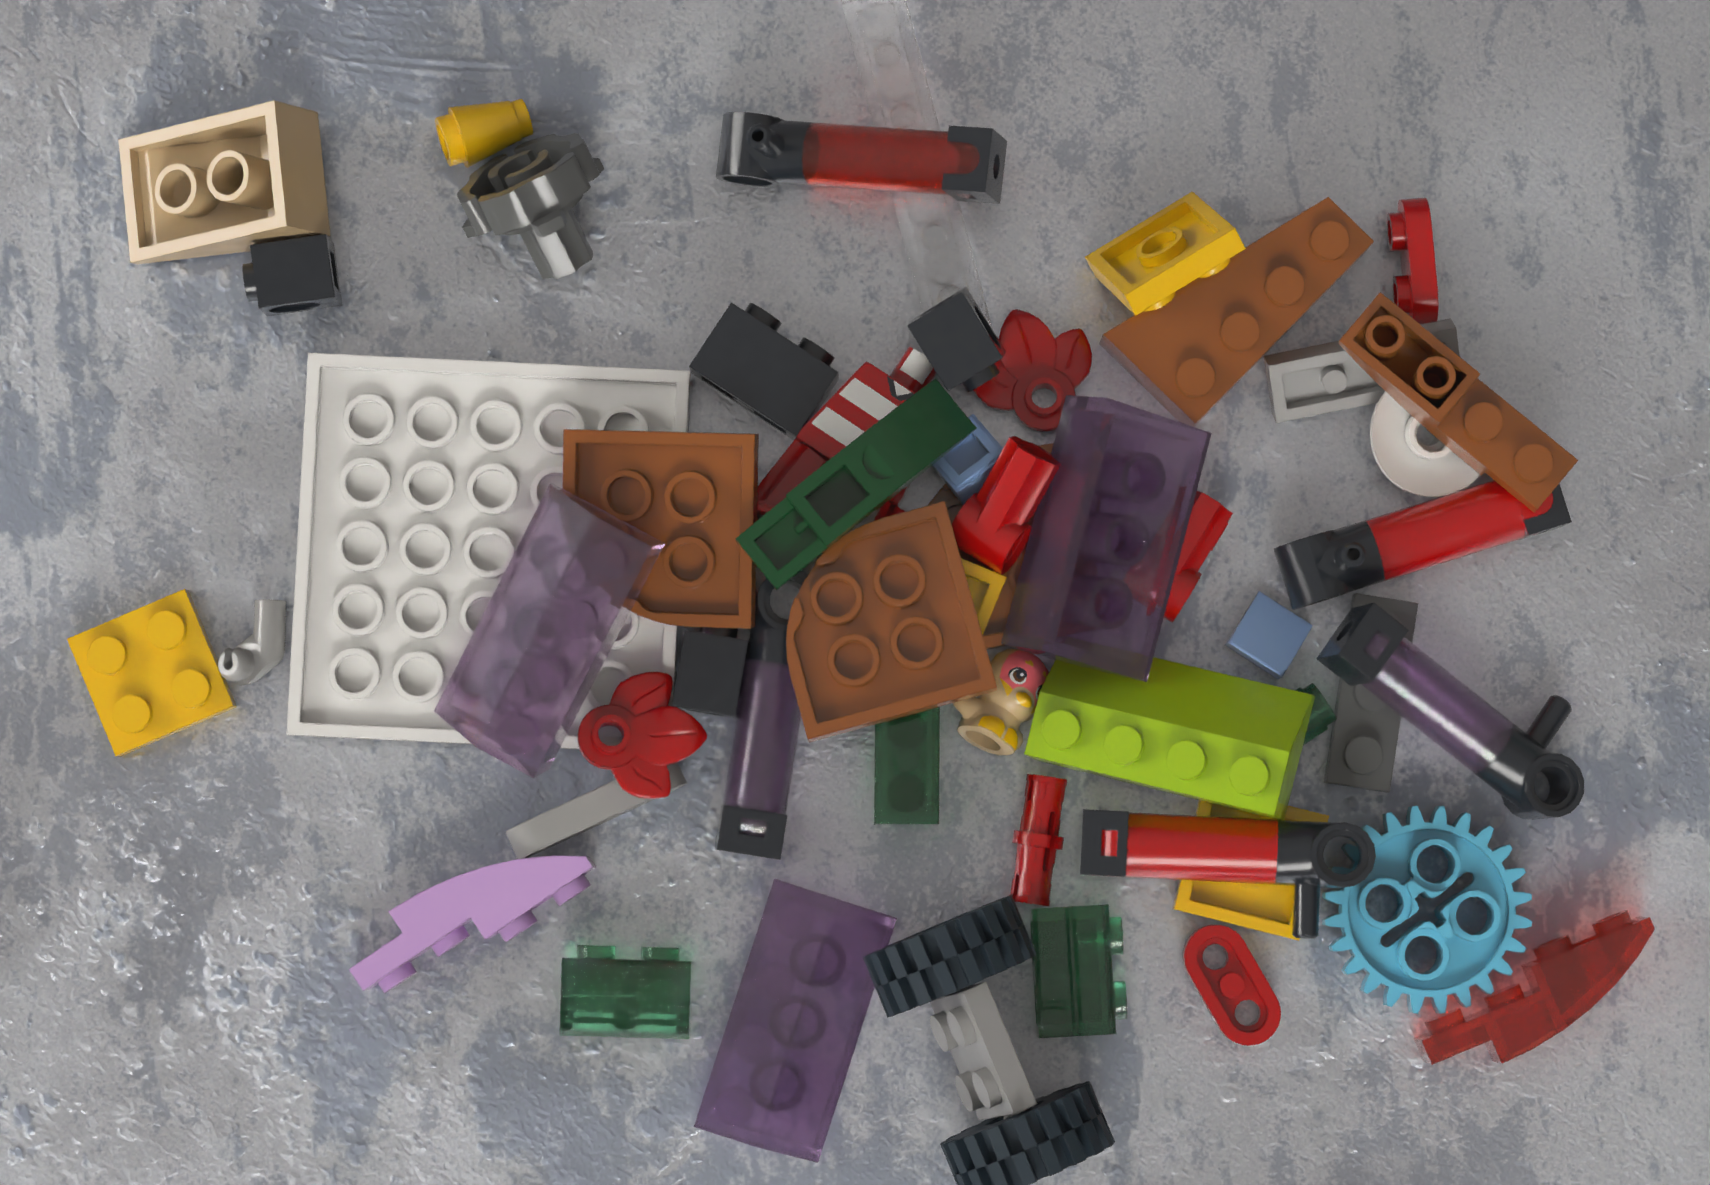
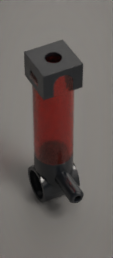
[716,112,1007,204]

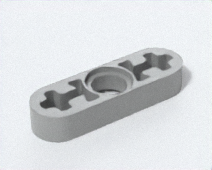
[505,762,687,859]

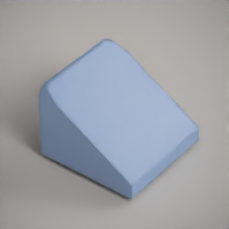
[932,414,1003,505]
[1225,591,1313,679]

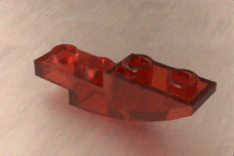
[1413,910,1655,1065]

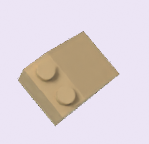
[118,100,331,264]

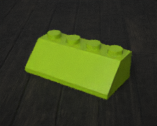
[1024,637,1315,820]

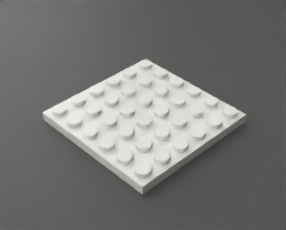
[286,353,691,749]

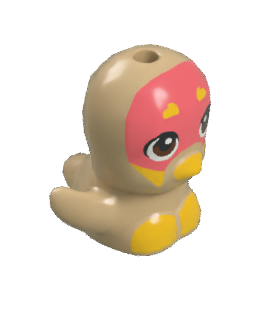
[953,649,1049,755]

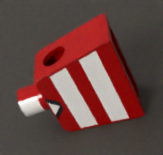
[796,347,937,508]

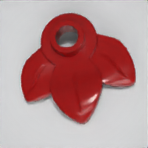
[973,309,1092,432]
[577,672,707,799]

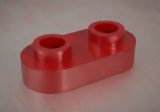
[1387,198,1439,324]
[1182,925,1281,1046]

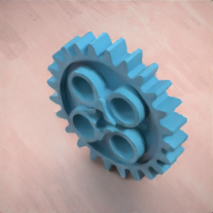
[1322,806,1533,1014]

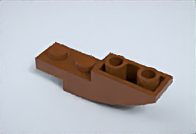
[1338,292,1578,513]

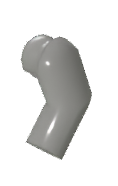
[218,599,286,685]

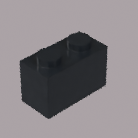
[689,302,839,440]

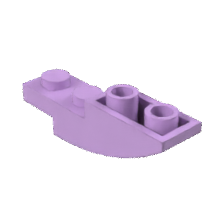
[349,855,596,993]

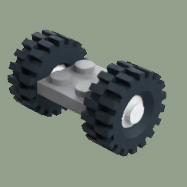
[863,895,1115,1185]

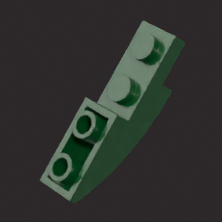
[735,378,977,590]

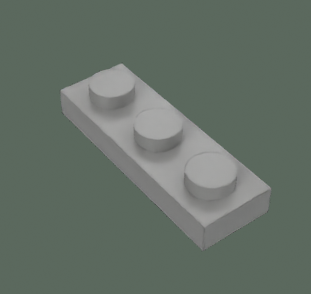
[1264,318,1460,423]

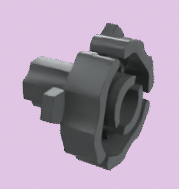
[457,133,604,280]

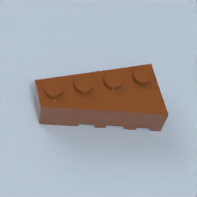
[1099,197,1374,432]

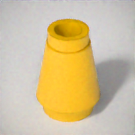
[435,98,533,168]

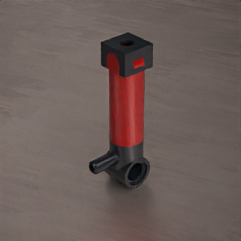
[1274,480,1572,610]
[1080,809,1376,939]

